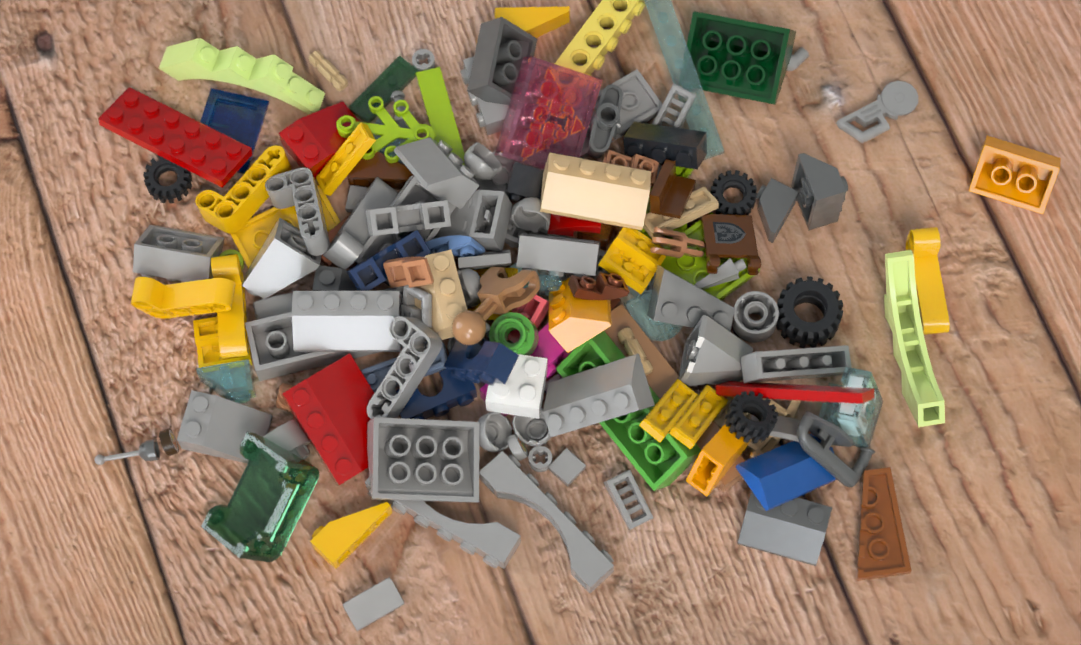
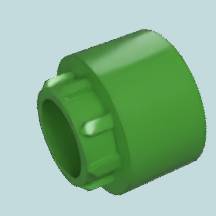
[489,312,539,356]

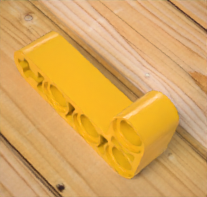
[195,145,292,234]
[905,227,950,335]
[211,254,249,359]
[131,277,236,319]

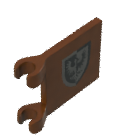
[701,214,761,275]

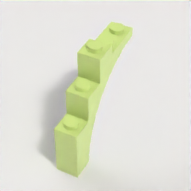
[158,38,325,115]
[884,250,945,427]

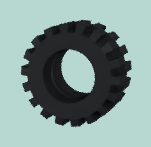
[776,276,843,348]

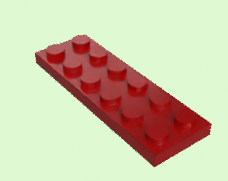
[98,87,253,188]

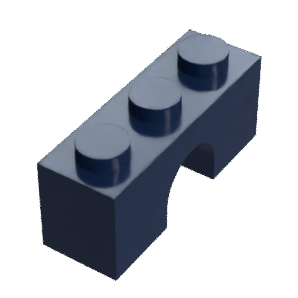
[347,230,431,291]
[444,340,519,386]
[396,369,477,419]

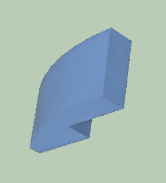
[425,235,485,258]

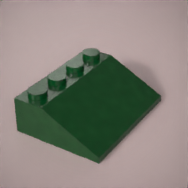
[678,11,796,105]

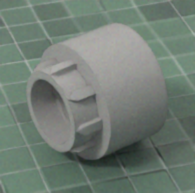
[732,291,779,343]
[257,419,310,471]

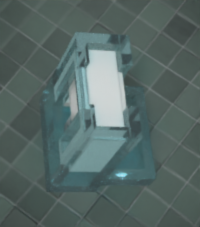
[819,367,883,448]

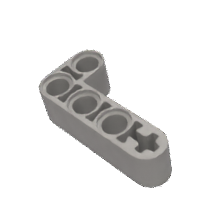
[265,167,330,256]
[323,177,398,270]
[367,316,442,419]

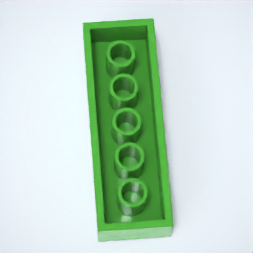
[556,331,701,491]

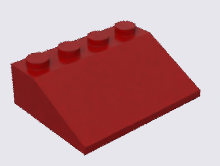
[281,353,375,486]

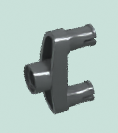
[588,85,623,159]

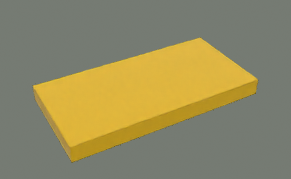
[230,185,340,269]

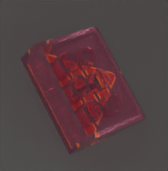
[494,57,603,170]

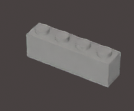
[740,345,852,383]

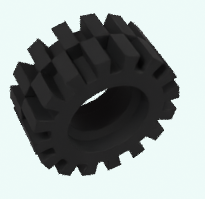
[143,155,192,204]
[710,170,757,215]
[725,391,778,444]

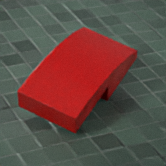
[547,214,601,236]

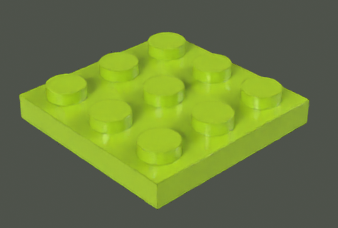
[661,212,760,300]

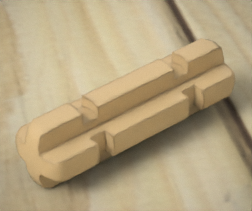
[308,50,348,91]
[618,327,653,376]

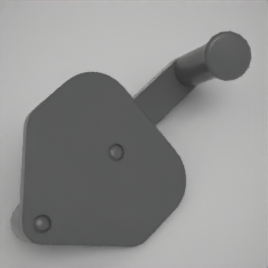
[797,411,875,487]

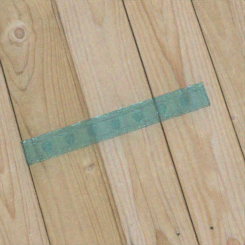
[644,0,725,160]

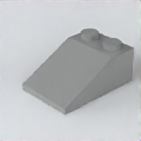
[177,390,273,466]

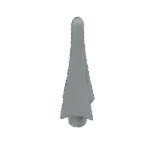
[694,258,747,290]

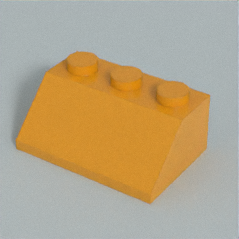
[969,135,1061,214]
[549,277,611,353]

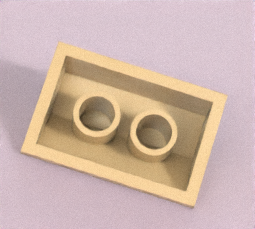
[415,250,468,340]

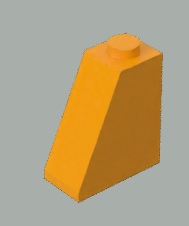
[686,424,751,497]

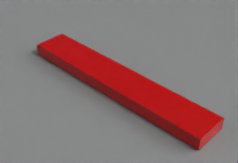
[716,381,875,404]

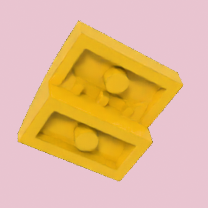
[598,227,666,294]
[193,316,253,374]

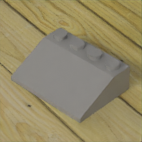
[367,417,480,503]

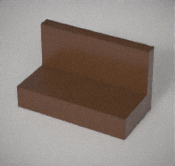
[649,159,696,219]

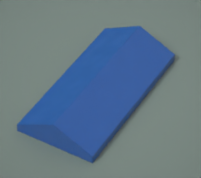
[736,434,837,511]

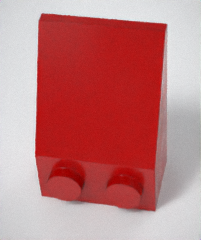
[279,101,360,179]

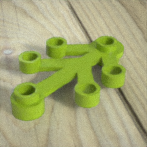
[336,96,435,163]

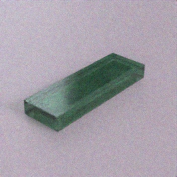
[349,56,418,123]

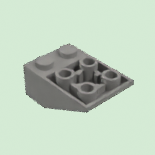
[433,190,513,252]

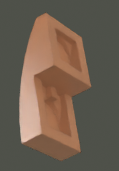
[383,257,434,288]

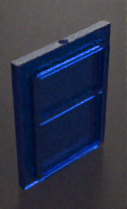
[200,88,269,174]

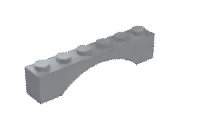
[479,451,614,593]
[365,477,521,569]

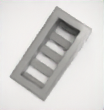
[652,84,697,128]
[603,470,654,530]

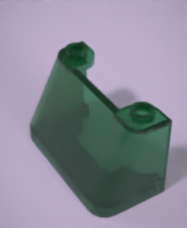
[201,432,319,562]

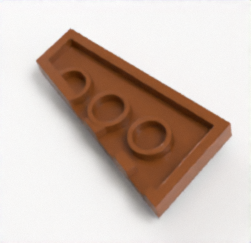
[857,467,912,581]

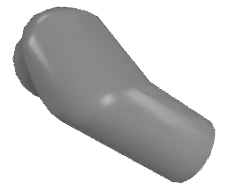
[787,47,809,71]

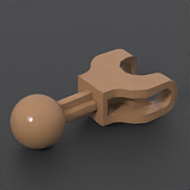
[452,266,540,345]

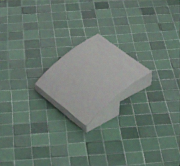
[458,250,511,270]

